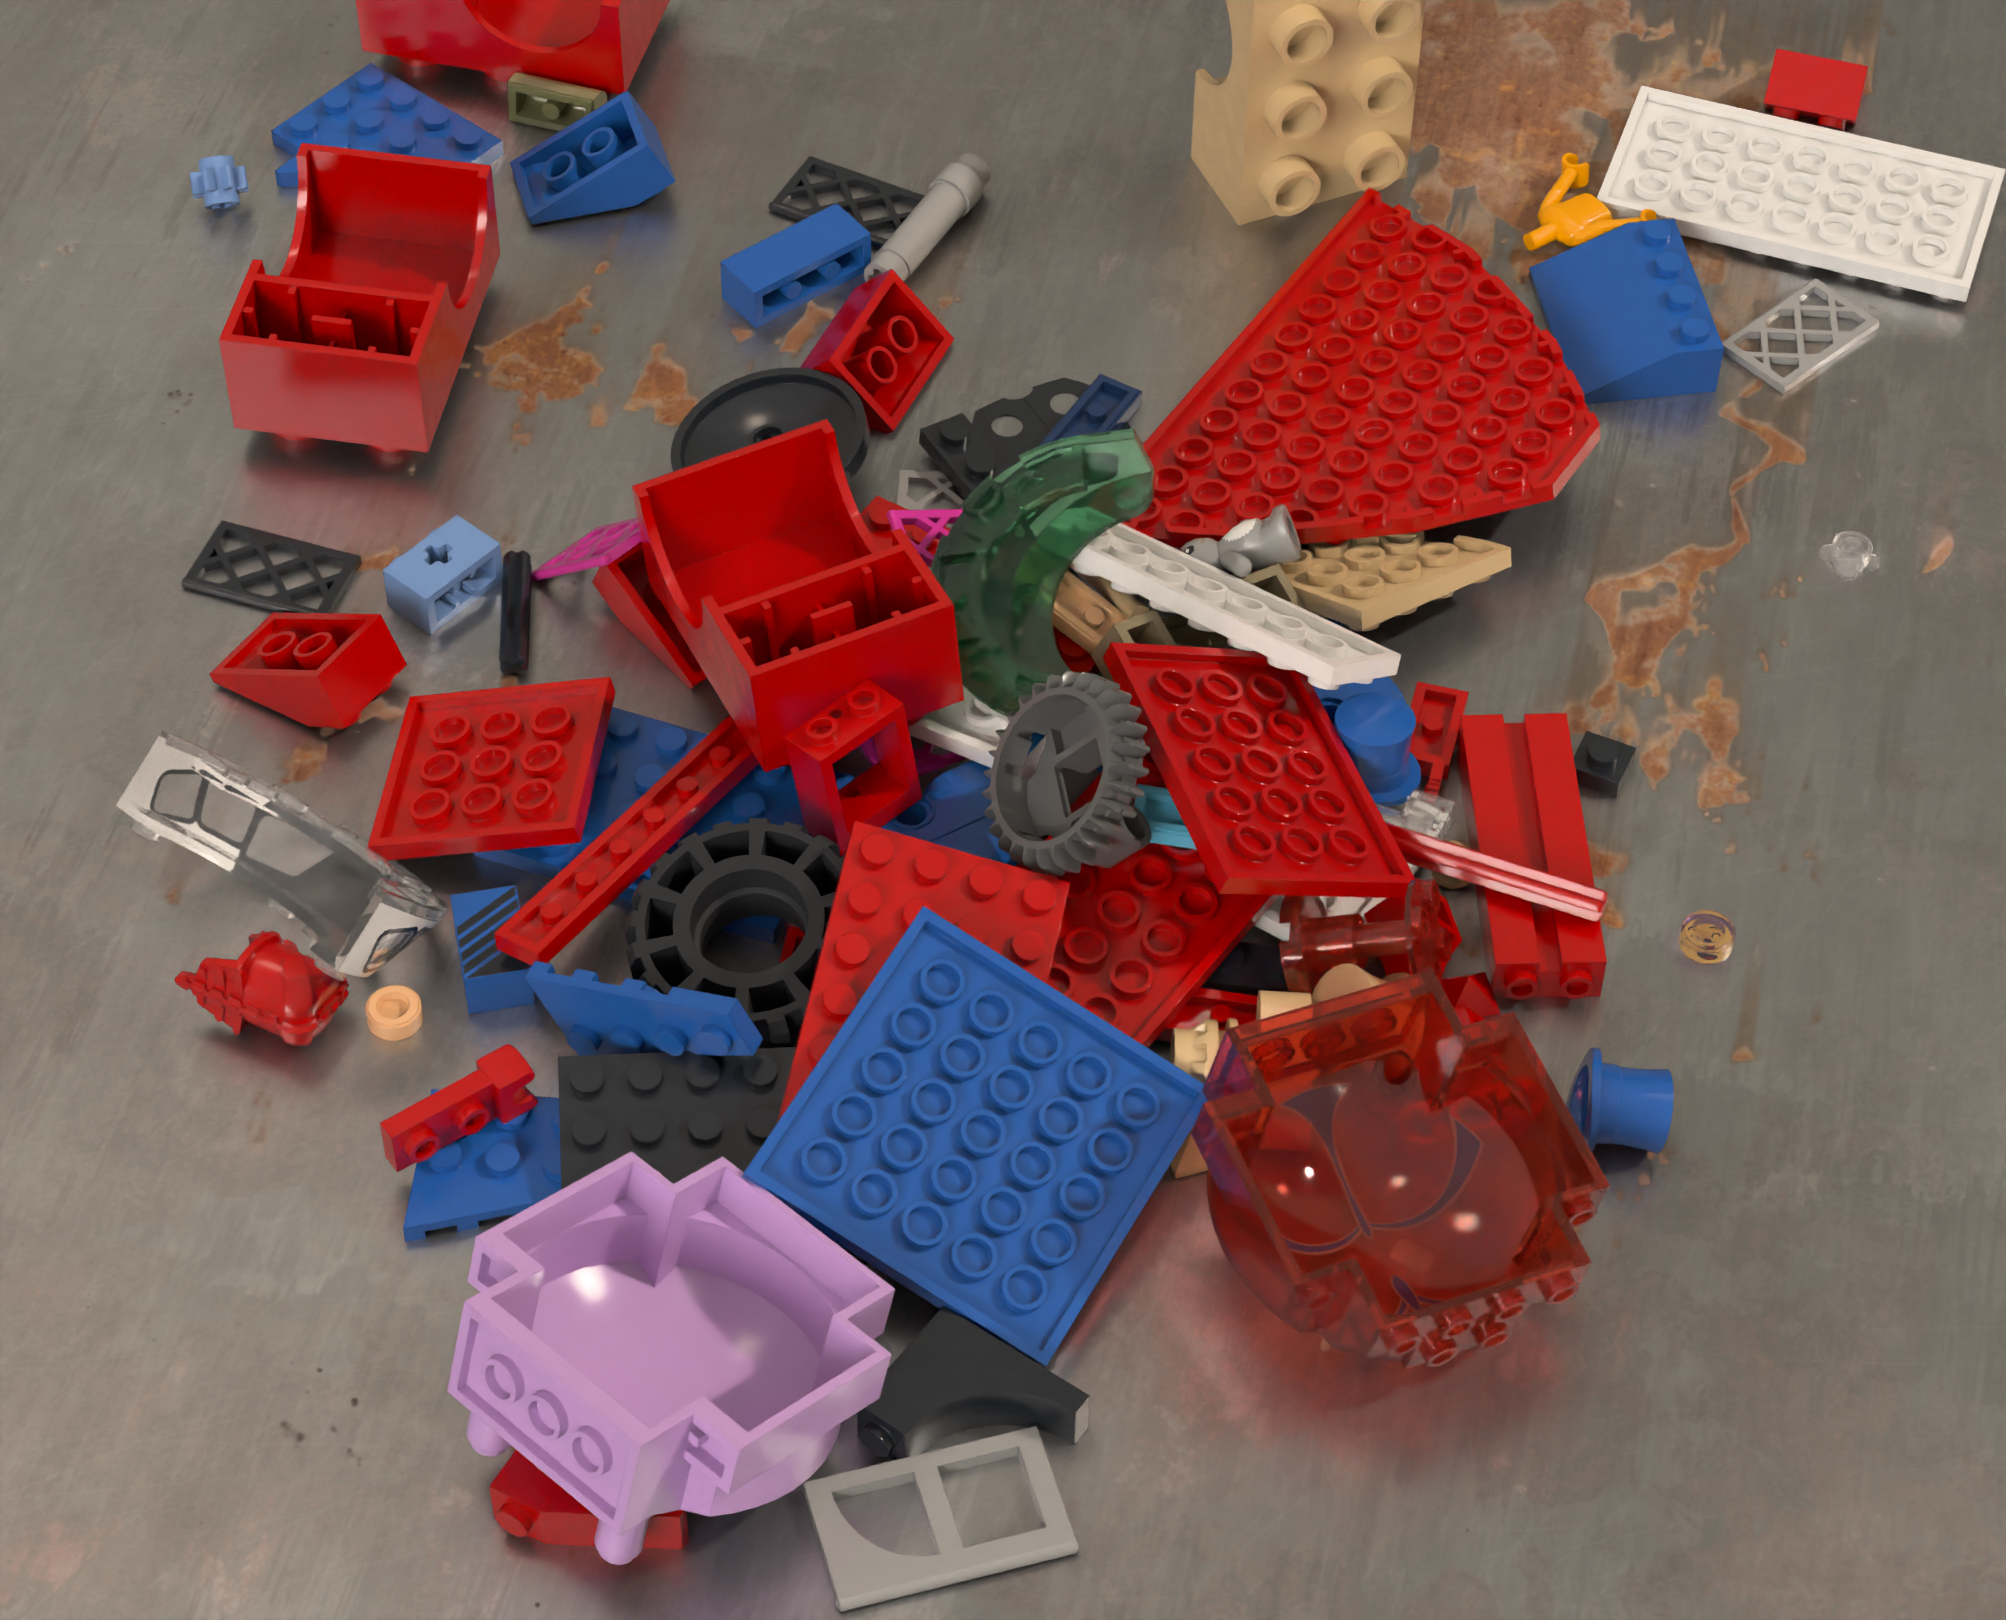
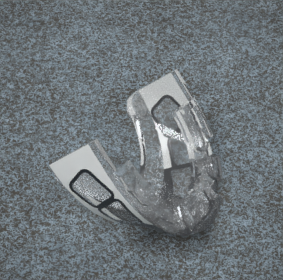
[116,730,448,981]

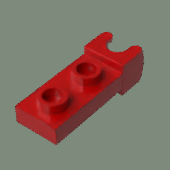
[380,1044,538,1172]

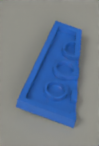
[525,961,763,1056]

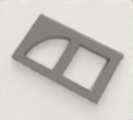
[803,1426,1079,1612]

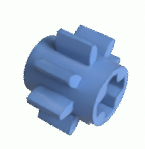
[189,155,249,210]

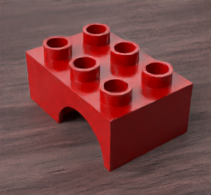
[356,0,670,95]
[219,143,500,452]
[632,419,964,773]

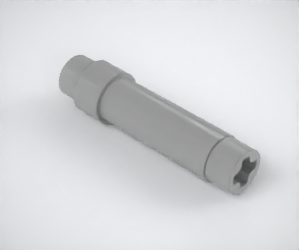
[864,153,991,282]

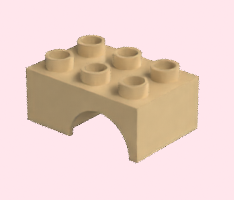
[1191,0,1425,226]

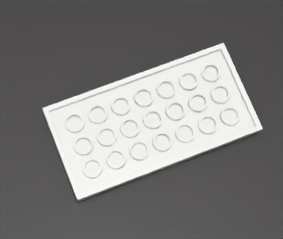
[1597,85,2006,302]

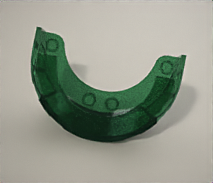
[931,428,1154,746]

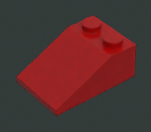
[592,541,708,689]
[209,613,407,729]

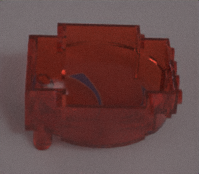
[1191,970,1610,1370]

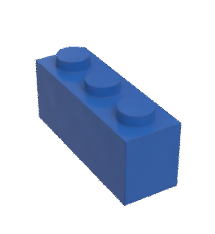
[720,203,871,328]

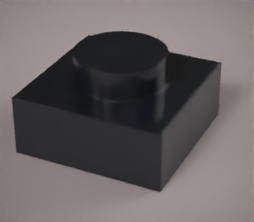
[1574,731,1637,797]

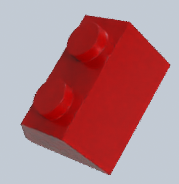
[1764,48,1868,131]

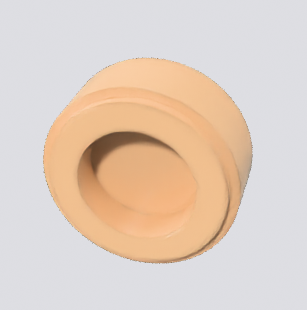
[365,985,423,1041]

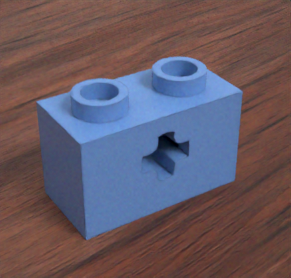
[383,515,503,635]

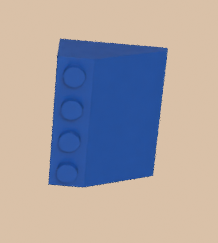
[1528,218,1724,405]

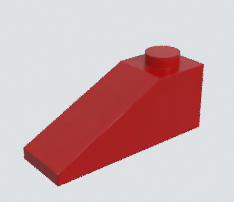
[489,1450,689,1549]

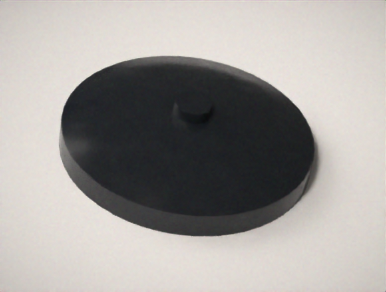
[671,367,870,483]

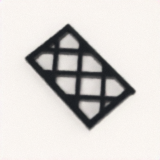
[769,156,925,249]
[181,520,362,613]

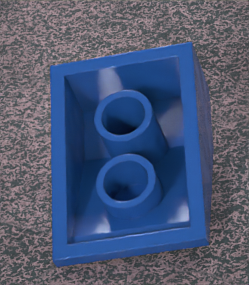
[510,90,676,224]

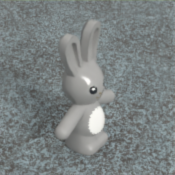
[1132,504,1301,611]

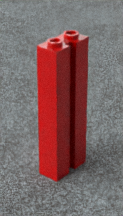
[1456,713,1607,1000]

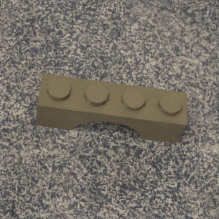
[1090,563,1304,682]

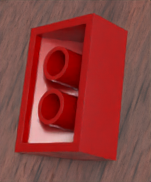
[800,269,954,434]

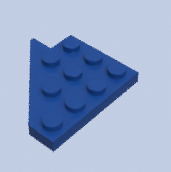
[271,63,504,188]

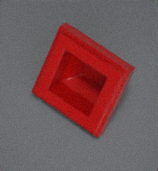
[1441,971,1501,1021]

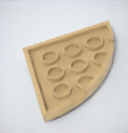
[1230,531,1512,631]

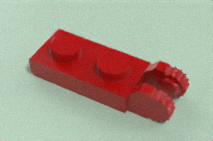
[1409,682,1469,809]

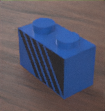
[450,885,535,1015]

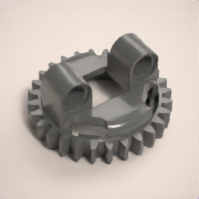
[982,671,1151,876]

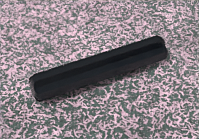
[499,550,532,675]

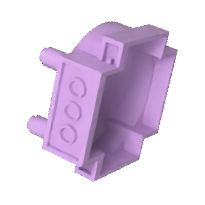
[447,1151,895,1565]

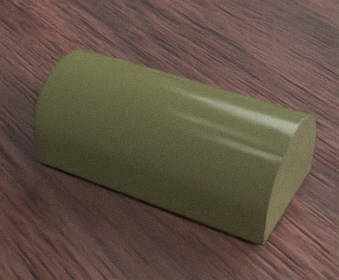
[508,72,608,132]

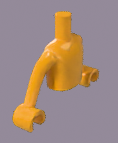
[1523,153,1656,251]

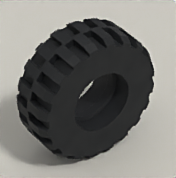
[625,818,844,1048]

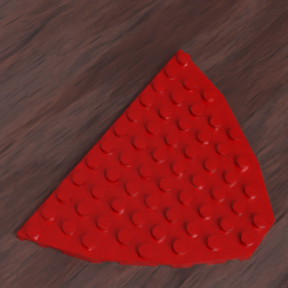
[1086,188,1601,548]

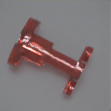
[1279,879,1452,996]

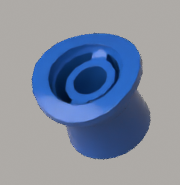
[1335,692,1421,808]
[1564,1047,1674,1155]

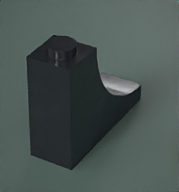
[857,1306,1090,1460]

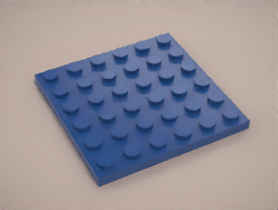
[742,906,1215,1368]

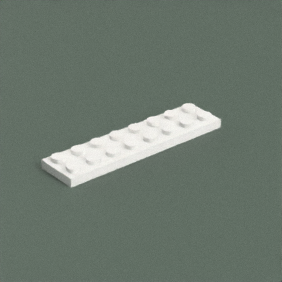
[1017,509,1401,690]

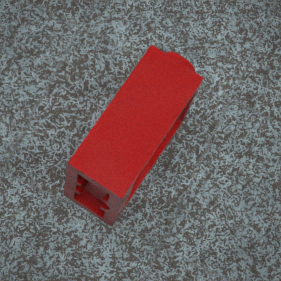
[784,679,923,856]

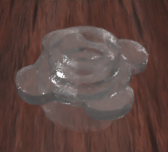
[1819,531,1881,581]

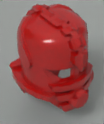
[174,931,349,1046]

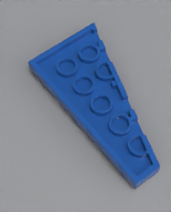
[403,1089,561,1242]

